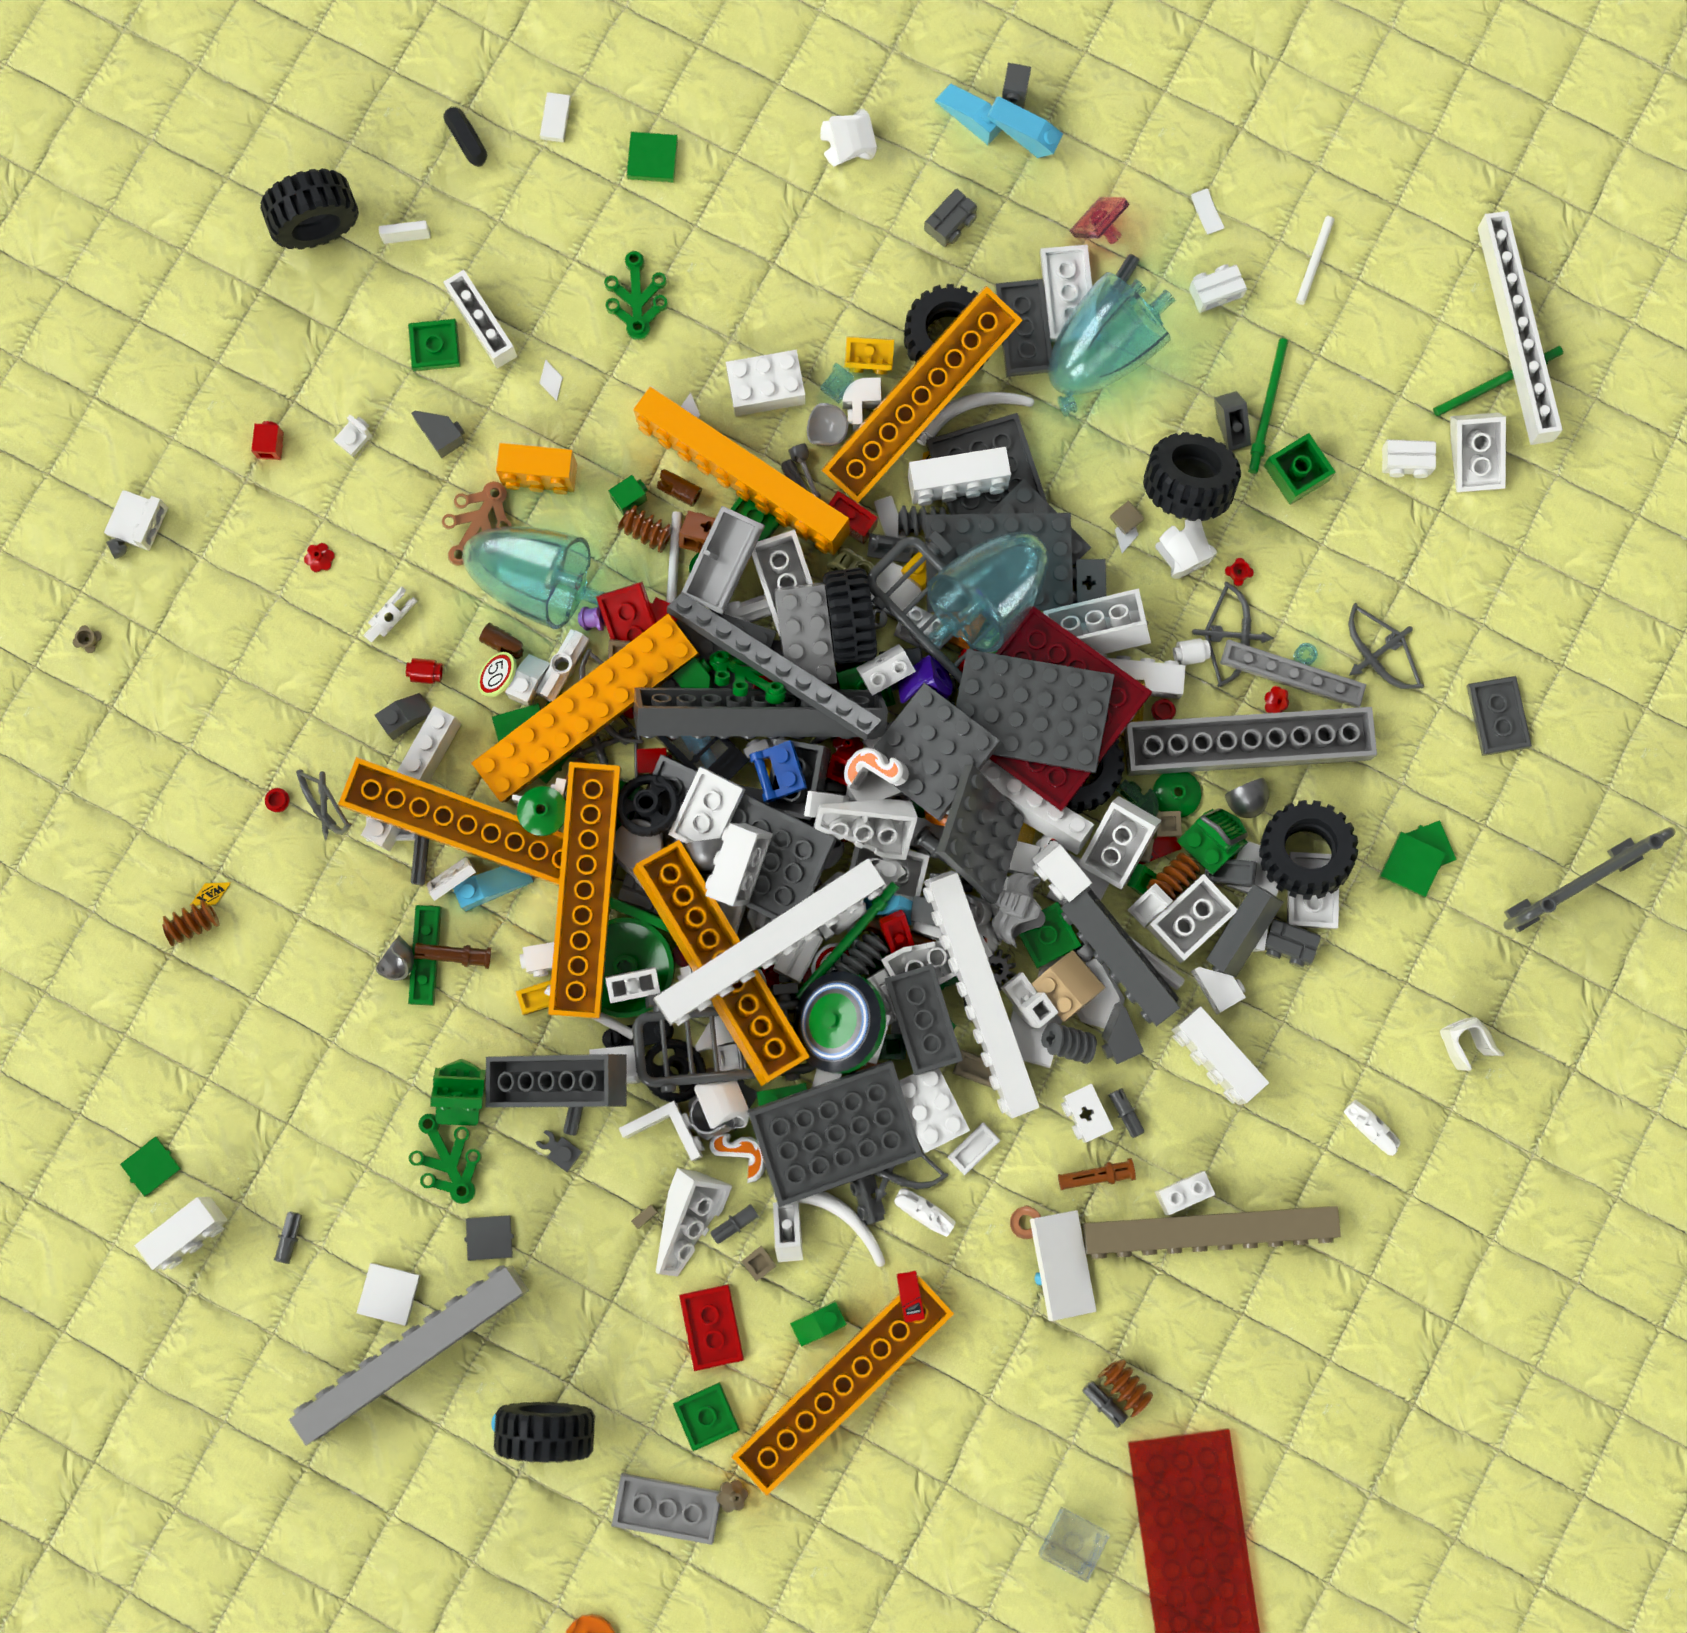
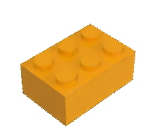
[496,443,577,494]

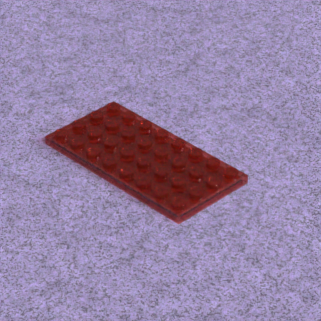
[1127,1428,1260,1633]

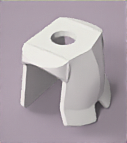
[820,109,877,166]
[1155,519,1217,579]
[1440,1017,1504,1071]
[688,1080,749,1140]

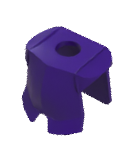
[898,655,952,703]

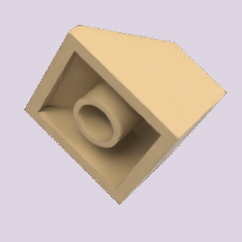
[1031,950,1106,1022]

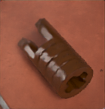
[657,469,702,507]
[479,622,524,659]

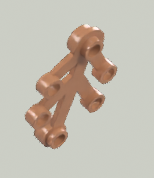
[442,481,511,566]

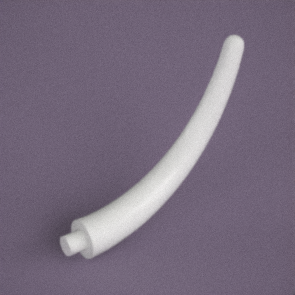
[917,392,1034,446]
[774,1191,885,1267]

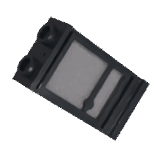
[655,736,749,780]

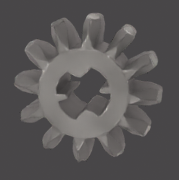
[988,949,1016,991]

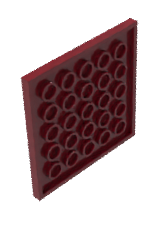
[955,605,1152,812]

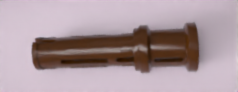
[414,943,492,969]

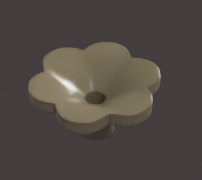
[716,1480,748,1513]

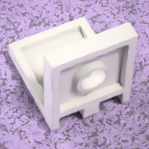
[619,1101,705,1161]

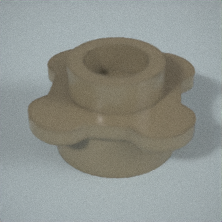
[73,625,102,653]

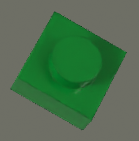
[1127,864,1157,896]

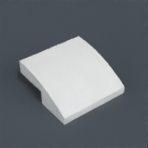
[1010,1010,1062,1068]

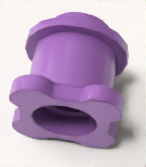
[578,605,606,631]

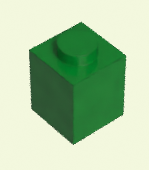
[608,475,648,515]

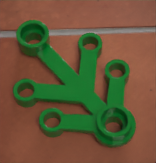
[604,251,668,340]
[709,651,786,704]
[409,1114,482,1204]

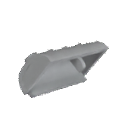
[681,506,765,615]

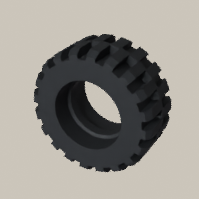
[260,168,359,250]
[904,284,989,371]
[1143,432,1241,521]
[823,568,877,665]
[1066,739,1125,814]
[1259,800,1358,900]
[494,1402,595,1463]

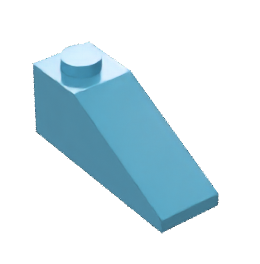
[935,83,1002,145]
[987,97,1063,158]
[453,866,534,911]

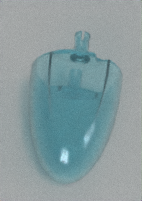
[1048,272,1175,395]
[462,526,605,629]
[927,532,1049,652]

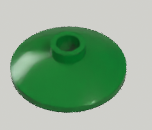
[1152,772,1202,818]
[517,786,566,836]

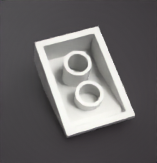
[1450,412,1506,492]

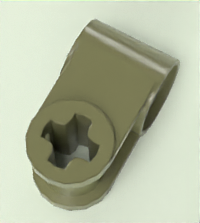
[827,546,874,576]

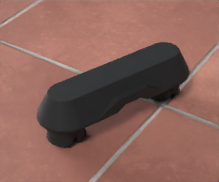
[443,107,487,166]
[602,1020,674,1048]

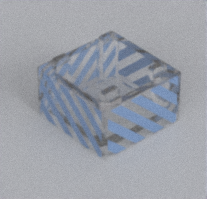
[1038,1506,1110,1583]

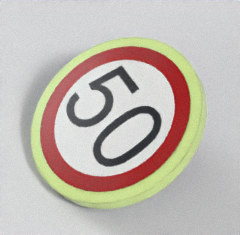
[478,652,516,697]

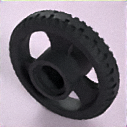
[617,774,680,837]
[645,1039,706,1103]

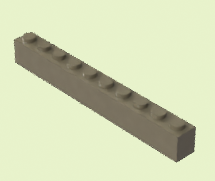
[1082,1206,1341,1259]

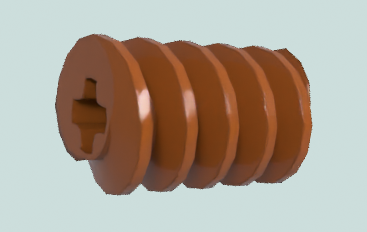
[617,505,671,553]
[1147,853,1200,907]
[162,899,220,946]
[1097,1359,1153,1418]

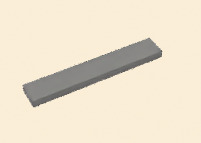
[1220,639,1366,708]

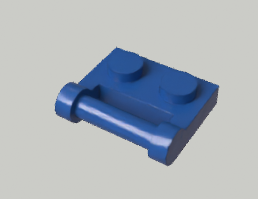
[749,740,807,803]

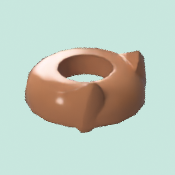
[1010,1205,1041,1239]

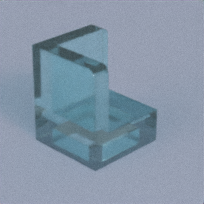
[821,363,854,403]

